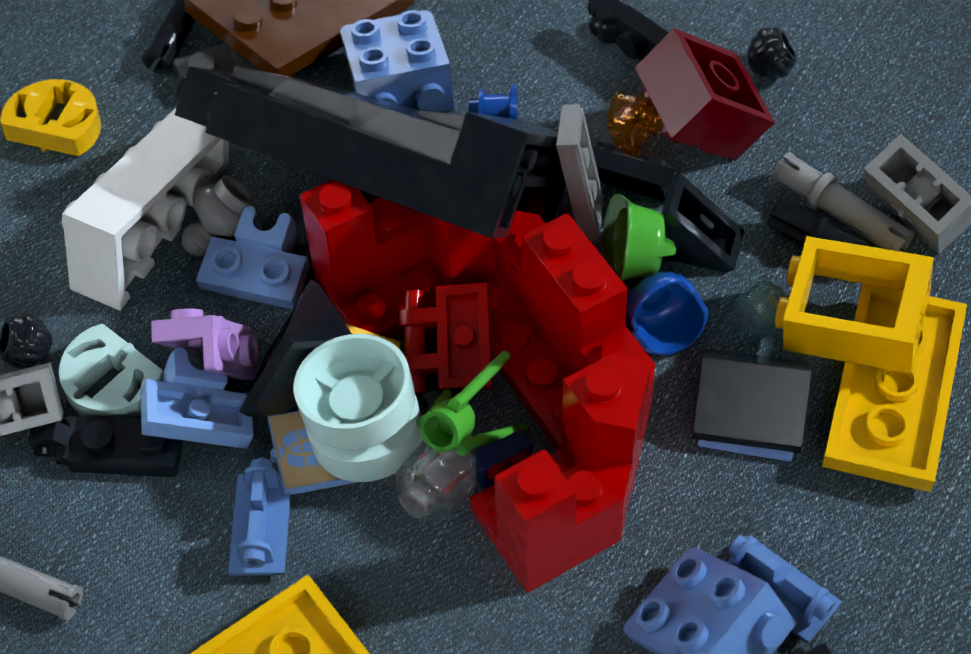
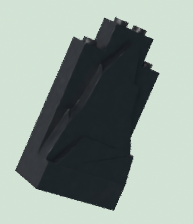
[174,66,566,238]

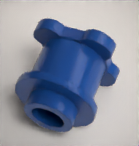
[469,84,517,119]

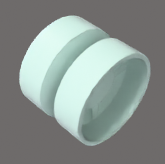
[293,334,423,482]

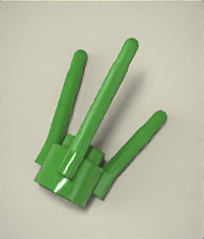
[416,350,529,456]

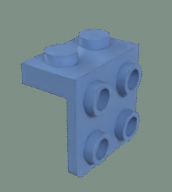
[340,10,455,112]
[624,548,797,654]

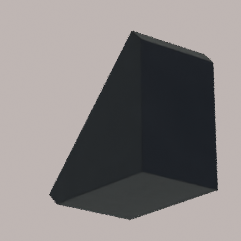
[661,173,745,273]

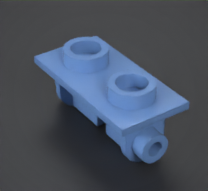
[228,458,291,575]
[727,535,842,644]

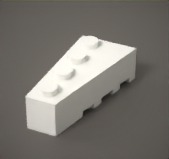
[62,107,229,311]

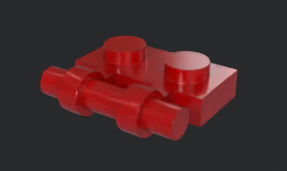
[398,282,495,396]

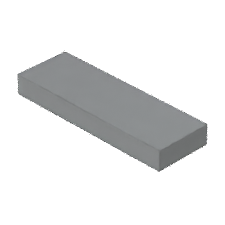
[556,104,604,241]

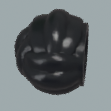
[747,27,797,78]
[0,313,53,368]

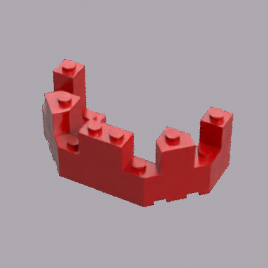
[300,180,656,593]

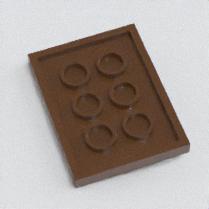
[184,0,414,76]

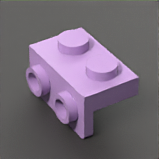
[151,309,259,380]

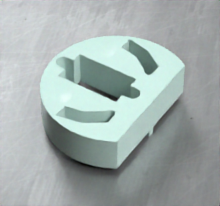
[59,324,163,418]

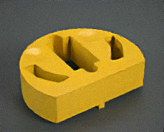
[1,79,101,156]

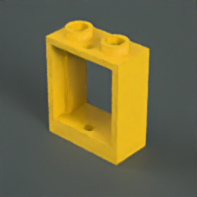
[775,236,934,374]

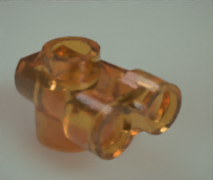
[607,90,662,158]

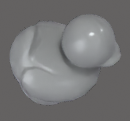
[181,175,254,256]

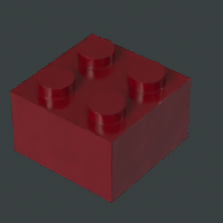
[635,28,775,161]

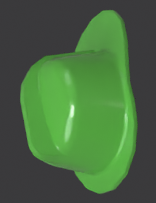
[603,194,676,282]

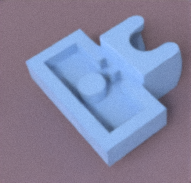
[196,205,310,310]
[140,347,254,449]

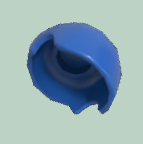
[625,272,708,356]

